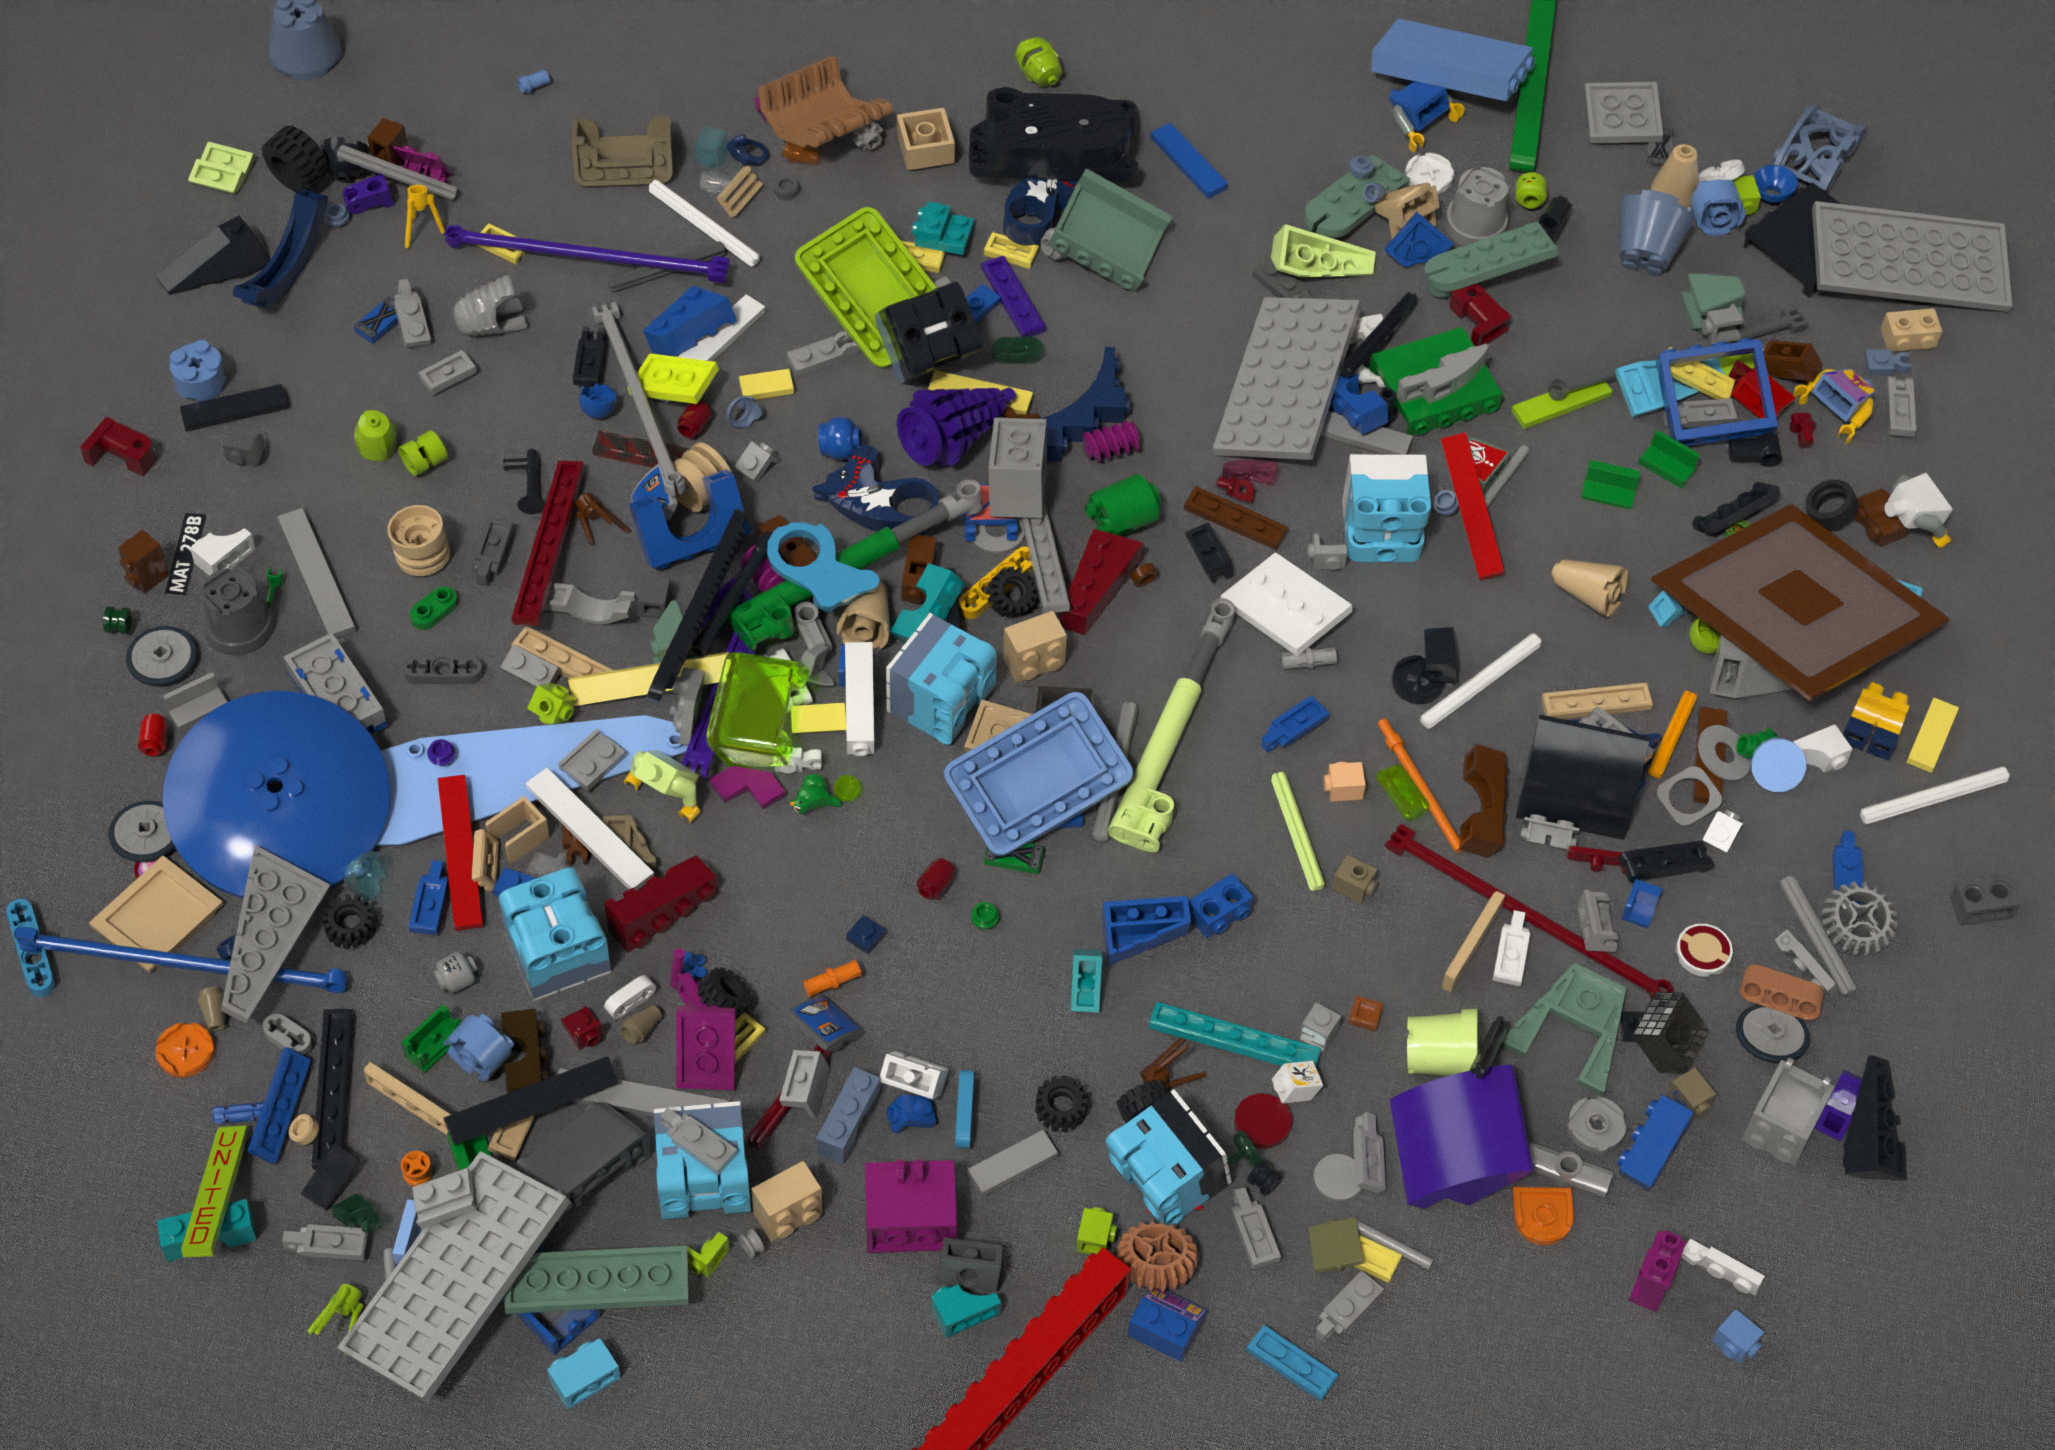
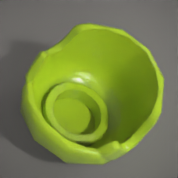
[1689,617,1721,654]

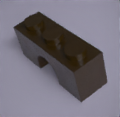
[501,1009,548,1093]

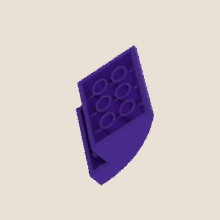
[1389,1065,1534,1209]

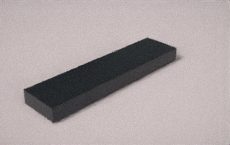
[180,384,288,431]

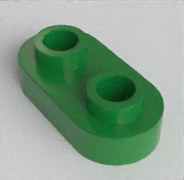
[410,586,458,630]

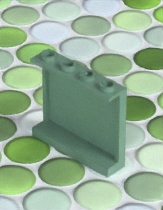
[1047,168,1172,293]

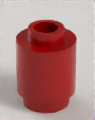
[138,714,168,756]

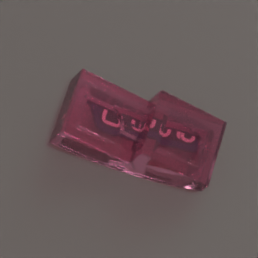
[1222,459,1278,488]

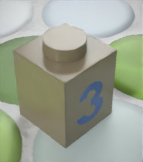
[1667,1068,1716,1118]

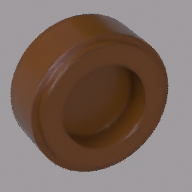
[1130,563,1158,587]

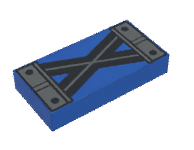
[353,296,398,344]

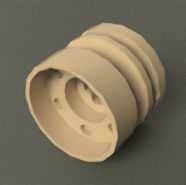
[673,442,731,512]
[387,505,451,576]

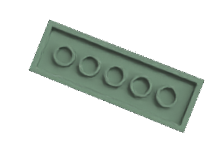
[505,1245,689,1314]

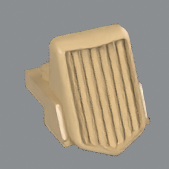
[1375,183,1439,239]

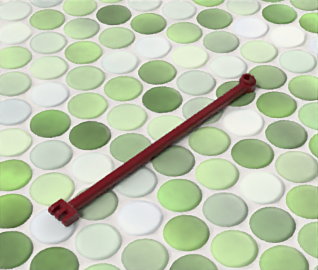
[1385,824,1674,1004]

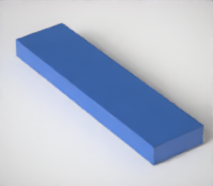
[1150,123,1228,199]
[247,1047,312,1164]

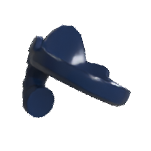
[726,134,768,165]

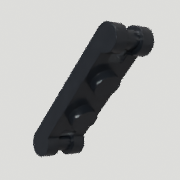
[1692,482,1780,534]
[1618,841,1715,883]

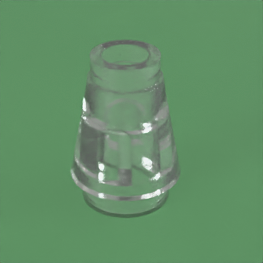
[699,169,734,194]

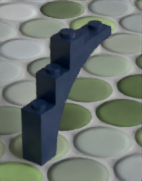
[1041,347,1130,462]

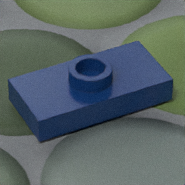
[966,284,1001,324]

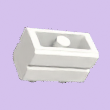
[880,1051,949,1099]

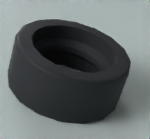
[1805,479,1859,530]

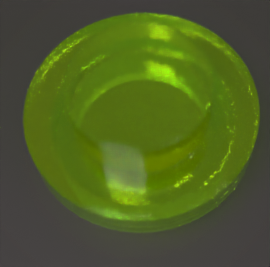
[833,775,861,801]

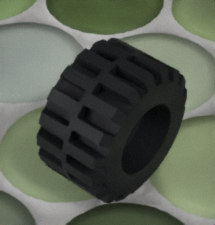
[261,125,328,192]

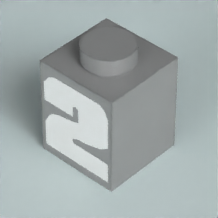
[1299,1003,1341,1053]

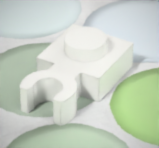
[1350,314,1388,344]
[774,748,822,773]

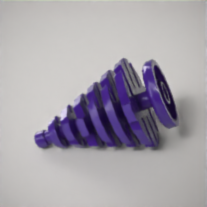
[897,387,1016,467]

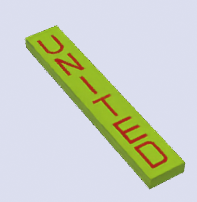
[181,1126,249,1257]

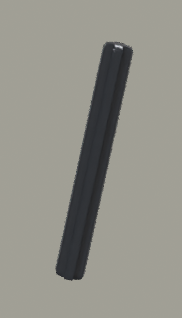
[1470,1016,1510,1079]

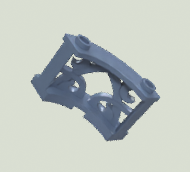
[1772,103,1869,191]

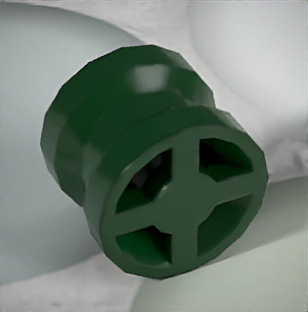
[103,606,132,634]

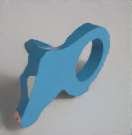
[767,522,880,612]

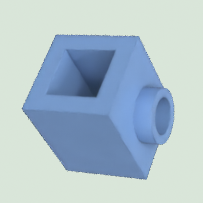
[1712,1309,1764,1364]

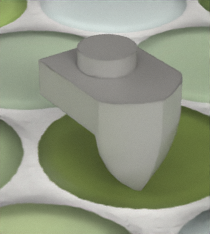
[800,643,834,686]

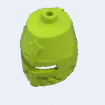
[1015,37,1063,87]
[354,410,397,461]

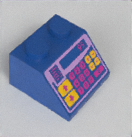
[1128,1288,1208,1362]

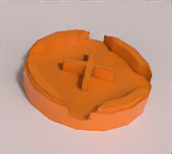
[155,1022,215,1078]

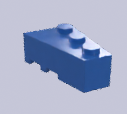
[1617,1095,1693,1192]

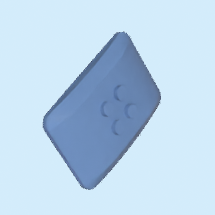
[944,692,1133,856]

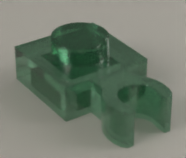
[331,1194,381,1233]

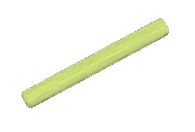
[1271,772,1325,891]

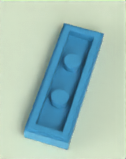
[1246,1325,1339,1401]

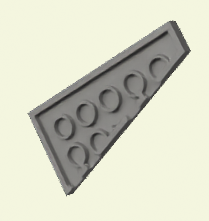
[221,845,330,1024]

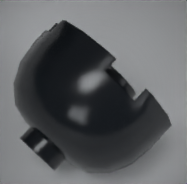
[321,137,370,182]

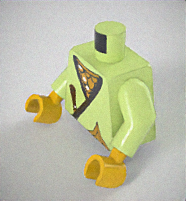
[624,750,700,823]

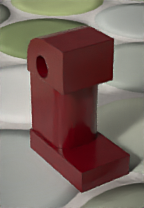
[1449,284,1512,347]
[80,416,156,477]

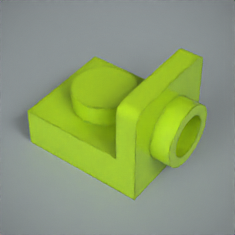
[687,1232,730,1278]

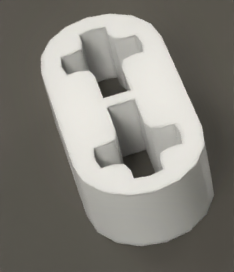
[604,975,656,1019]

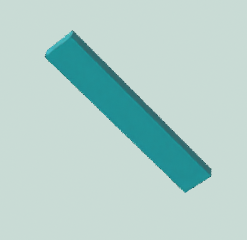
[1148,1002,1321,1067]

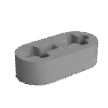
[263,1014,313,1056]

